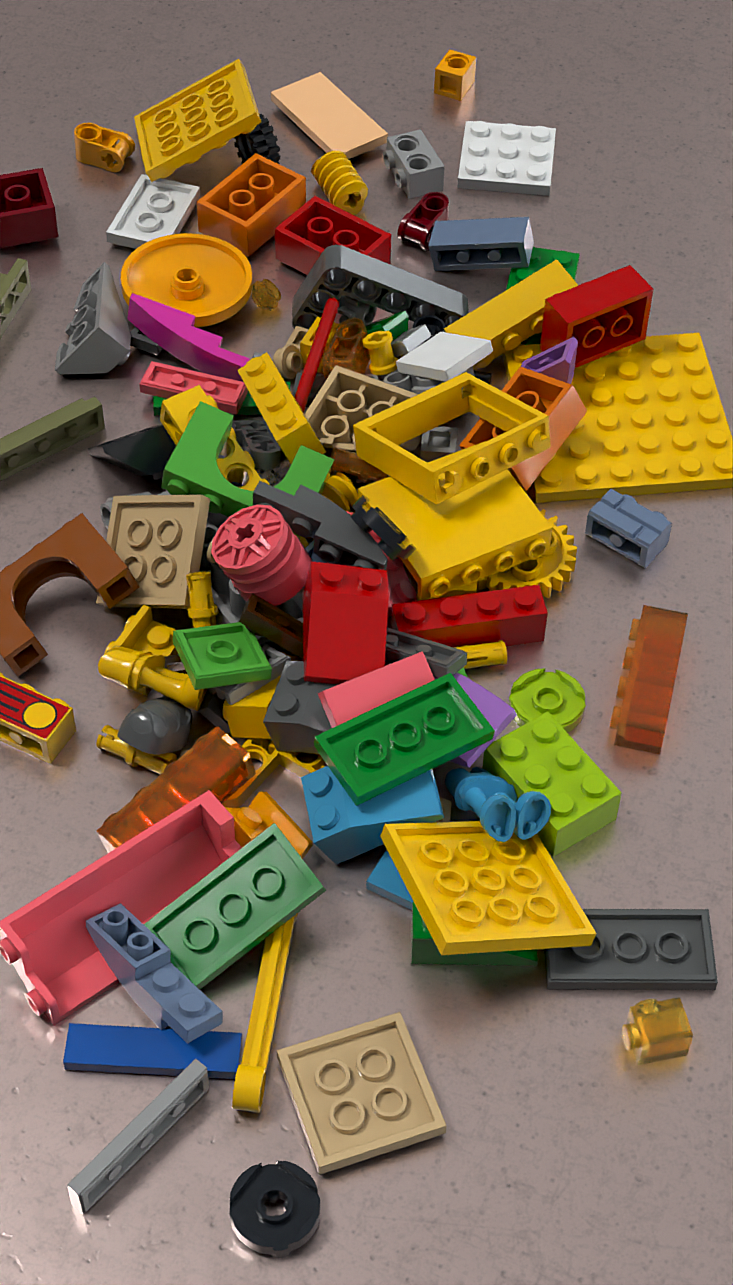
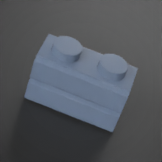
[585,489,672,568]

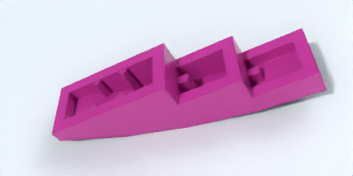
[127,293,250,382]

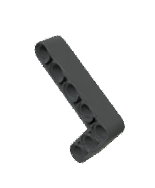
[292,245,469,329]

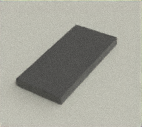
[544,909,718,990]

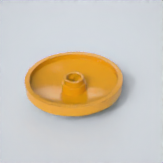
[121,233,252,328]

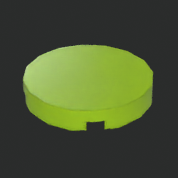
[509,668,586,733]

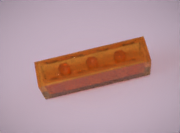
[609,605,688,755]
[96,726,256,853]

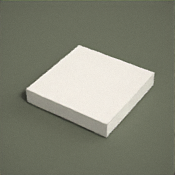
[396,332,493,382]

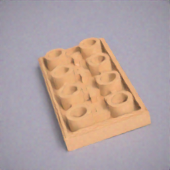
[271,72,388,160]

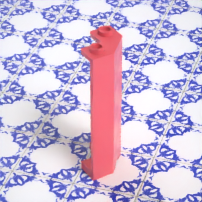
[0,790,242,1025]

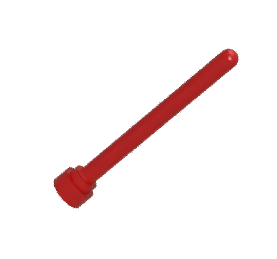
[294,298,339,413]

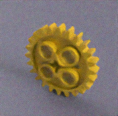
[477,509,577,598]

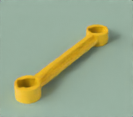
[232,912,299,1113]

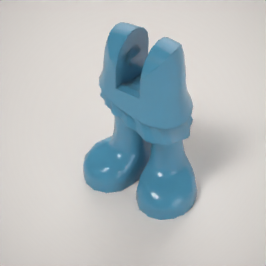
[445,766,551,842]

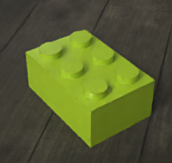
[482,711,622,857]

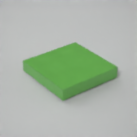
[173,622,272,690]

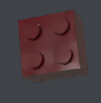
[0,168,59,248]

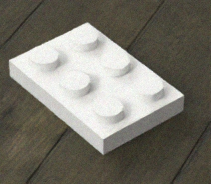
[106,174,201,249]

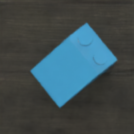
[301,766,444,865]

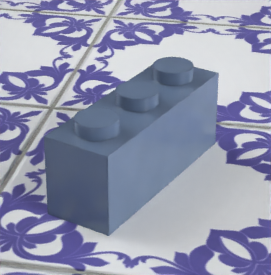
[429,217,534,271]

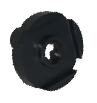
[350,495,416,560]
[229,1161,320,1258]

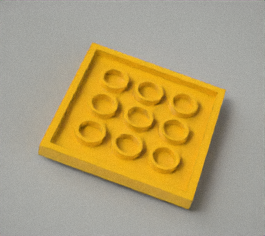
[134,59,261,182]
[380,821,597,955]

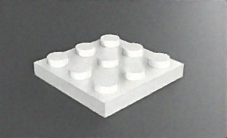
[457,121,556,196]

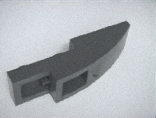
[253,481,388,570]

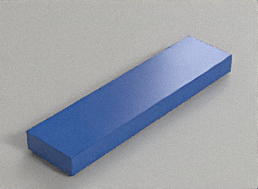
[63,1023,242,1079]

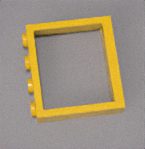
[353,372,551,505]

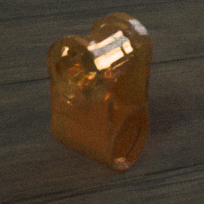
[322,318,370,379]

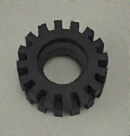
[234,114,281,164]

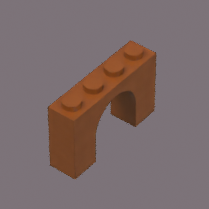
[0,513,140,677]

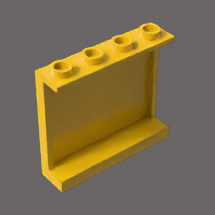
[358,441,552,601]

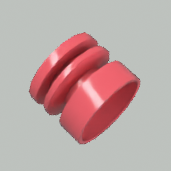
[211,505,312,606]

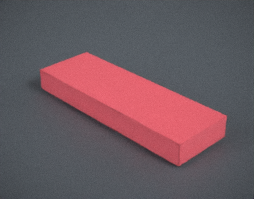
[139,361,248,415]
[318,651,435,728]

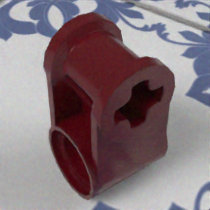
[397,192,449,251]

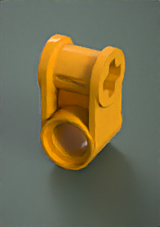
[74,122,135,173]

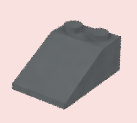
[263,660,338,754]

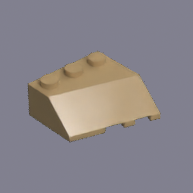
[305,365,422,451]

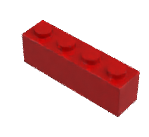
[391,585,548,648]

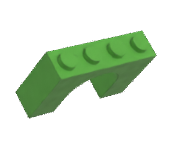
[161,401,335,539]

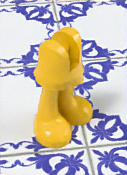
[98,646,208,711]

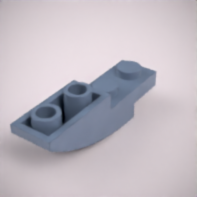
[86,903,223,1043]

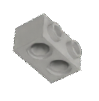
[383,129,445,199]

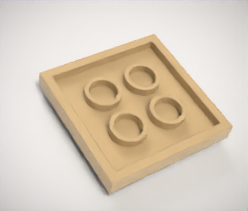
[96,495,210,609]
[277,1012,447,1175]

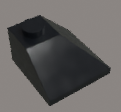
[88,424,176,480]

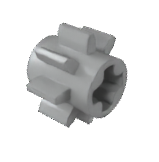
[337,295,377,330]

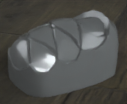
[117,696,193,755]

